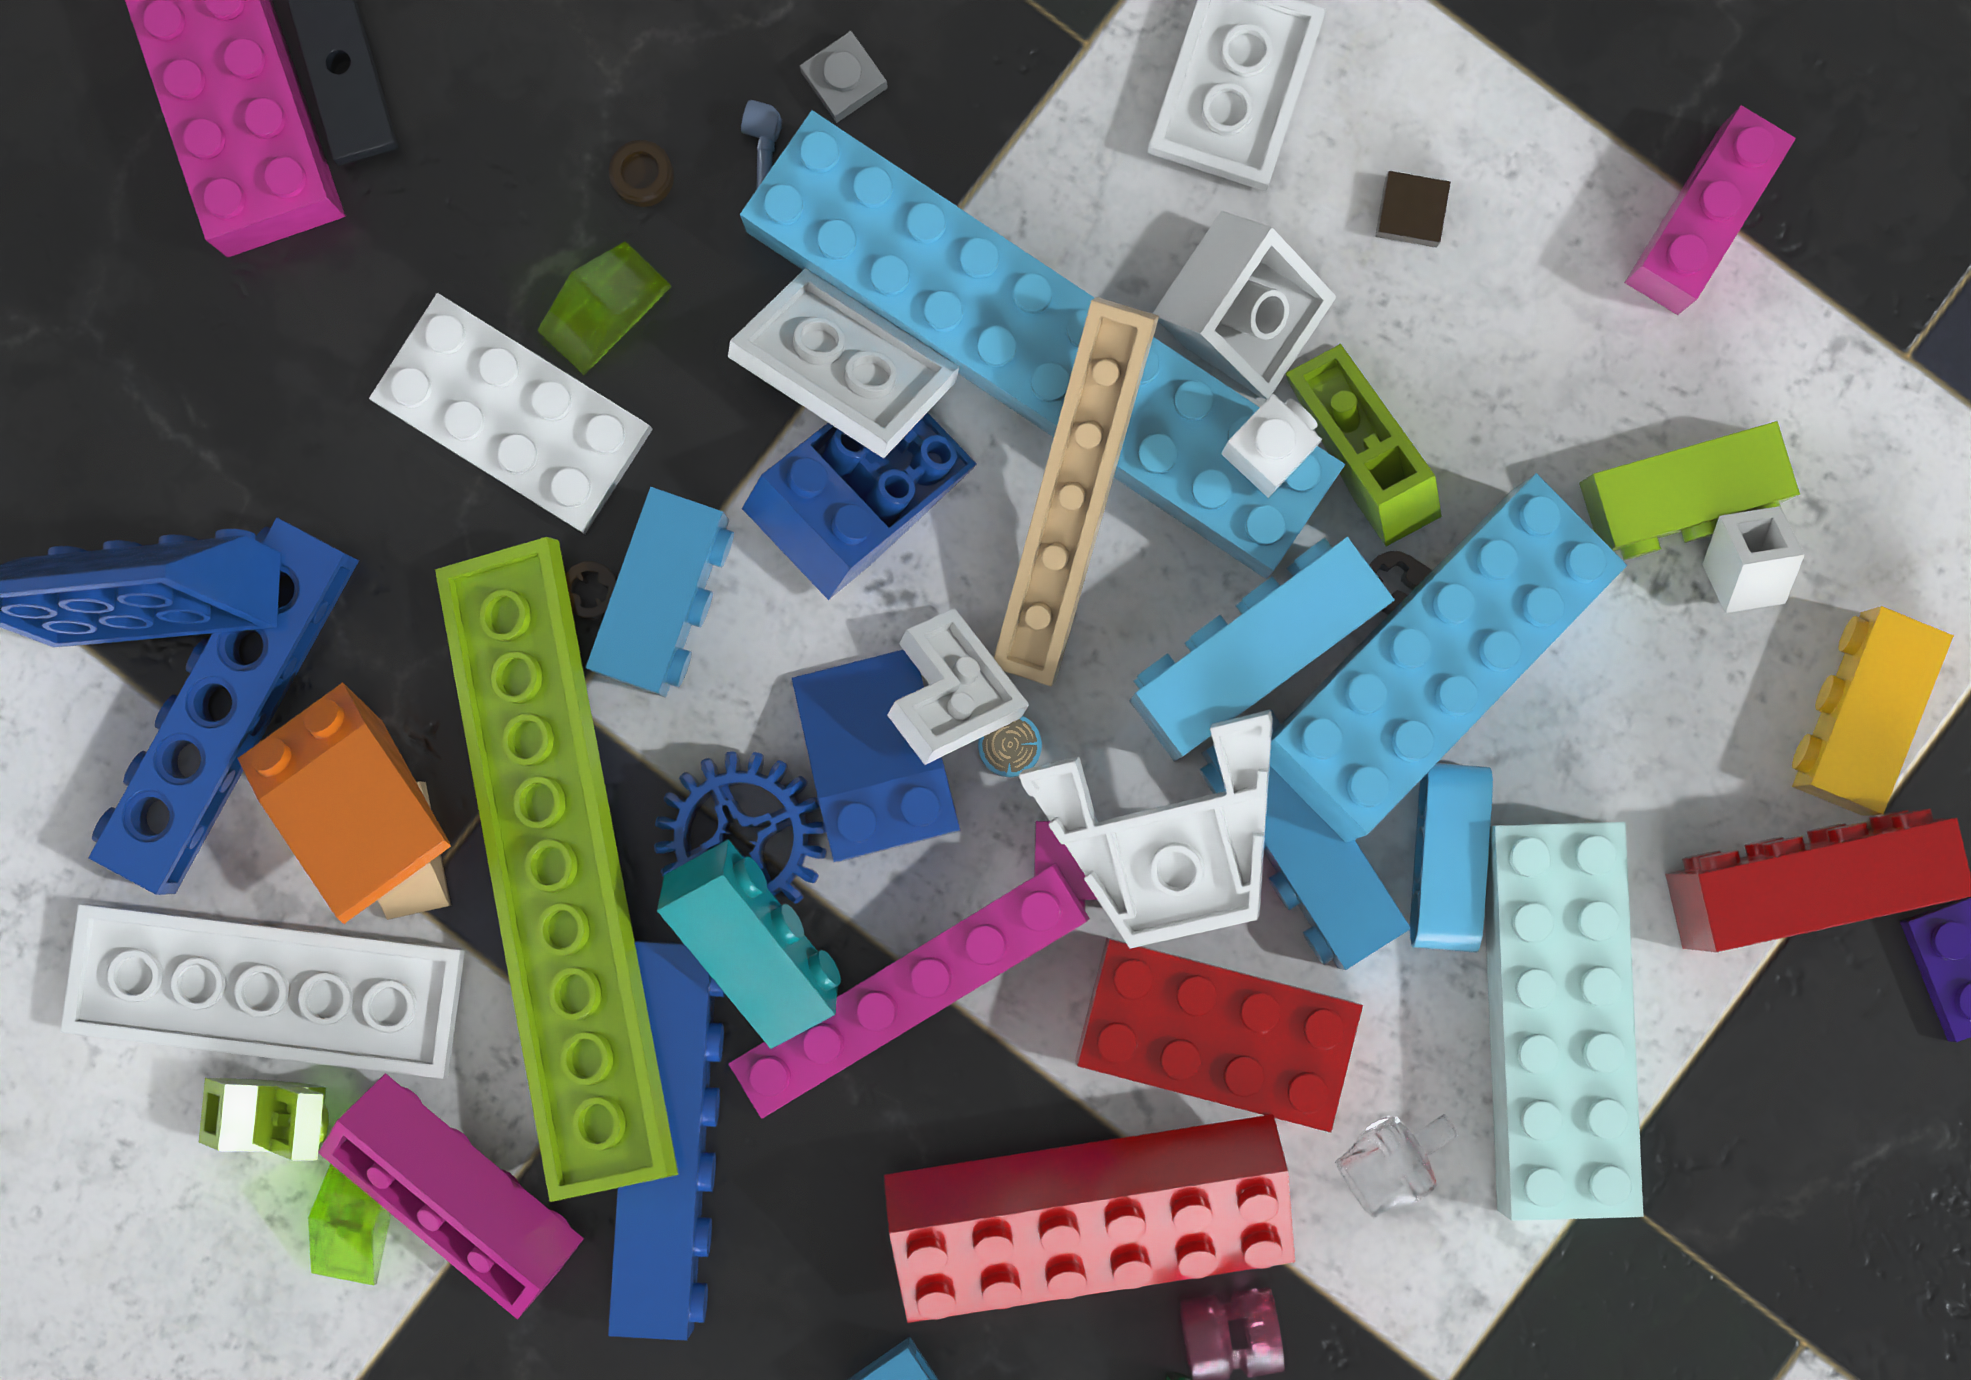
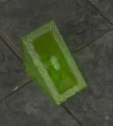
[537,241,671,375]
[308,1163,391,1286]

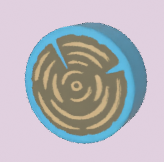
[978,716,1042,777]

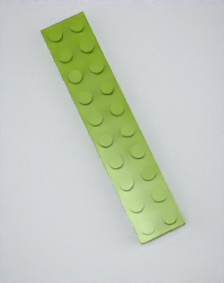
[435,537,678,1202]

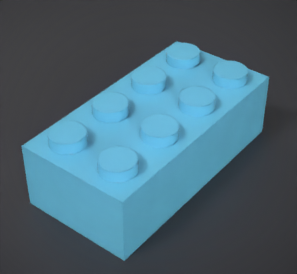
[1129,537,1395,762]

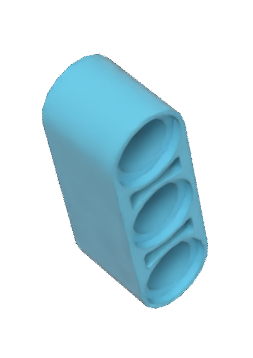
[1410,763,1493,953]

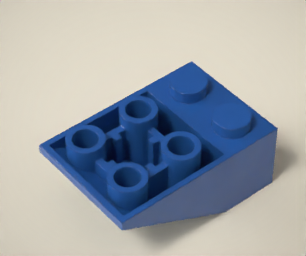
[742,412,977,600]

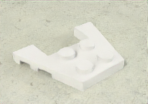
[1019,710,1273,948]

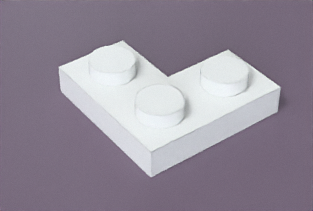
[887,608,1029,765]

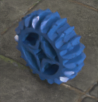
[654,751,827,905]

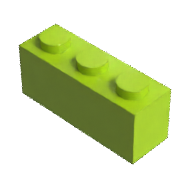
[1579,421,1800,560]

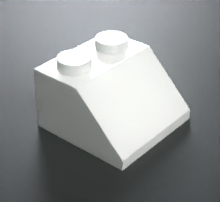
[1152,211,1337,400]

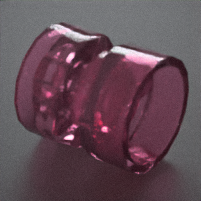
[1179,1286,1284,1380]

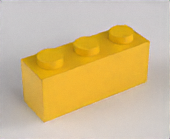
[1792,606,1954,816]

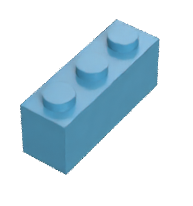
[586,487,734,697]

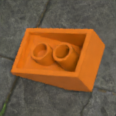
[237,682,451,924]

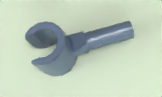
[741,100,782,190]

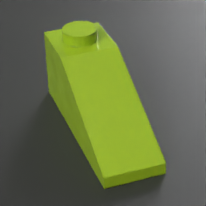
[1286,344,1442,547]

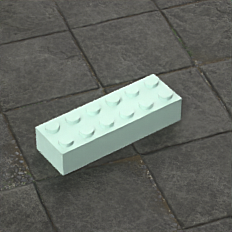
[1485,822,1643,1221]

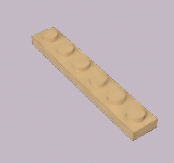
[994,297,1159,686]

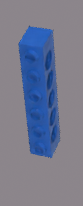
[88,518,359,895]

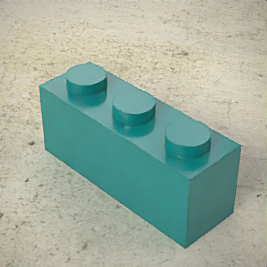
[657,839,841,1049]

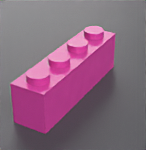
[318,1073,584,1320]

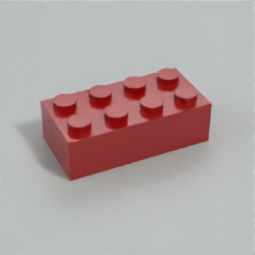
[1665,808,1971,953]
[1075,937,1363,1133]

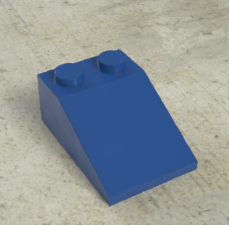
[792,650,961,862]

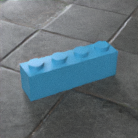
[1199,709,1411,970]

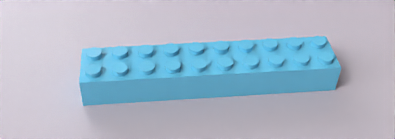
[740,110,1345,579]

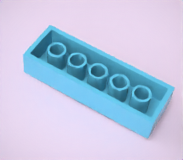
[1270,473,1627,843]

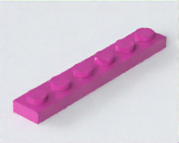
[729,863,1090,1119]

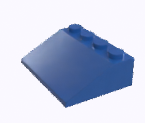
[0,529,281,648]

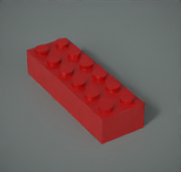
[884,1114,1295,1323]

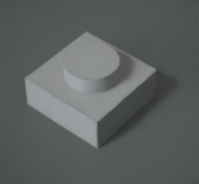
[800,31,888,123]

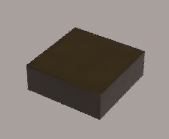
[1375,171,1451,248]

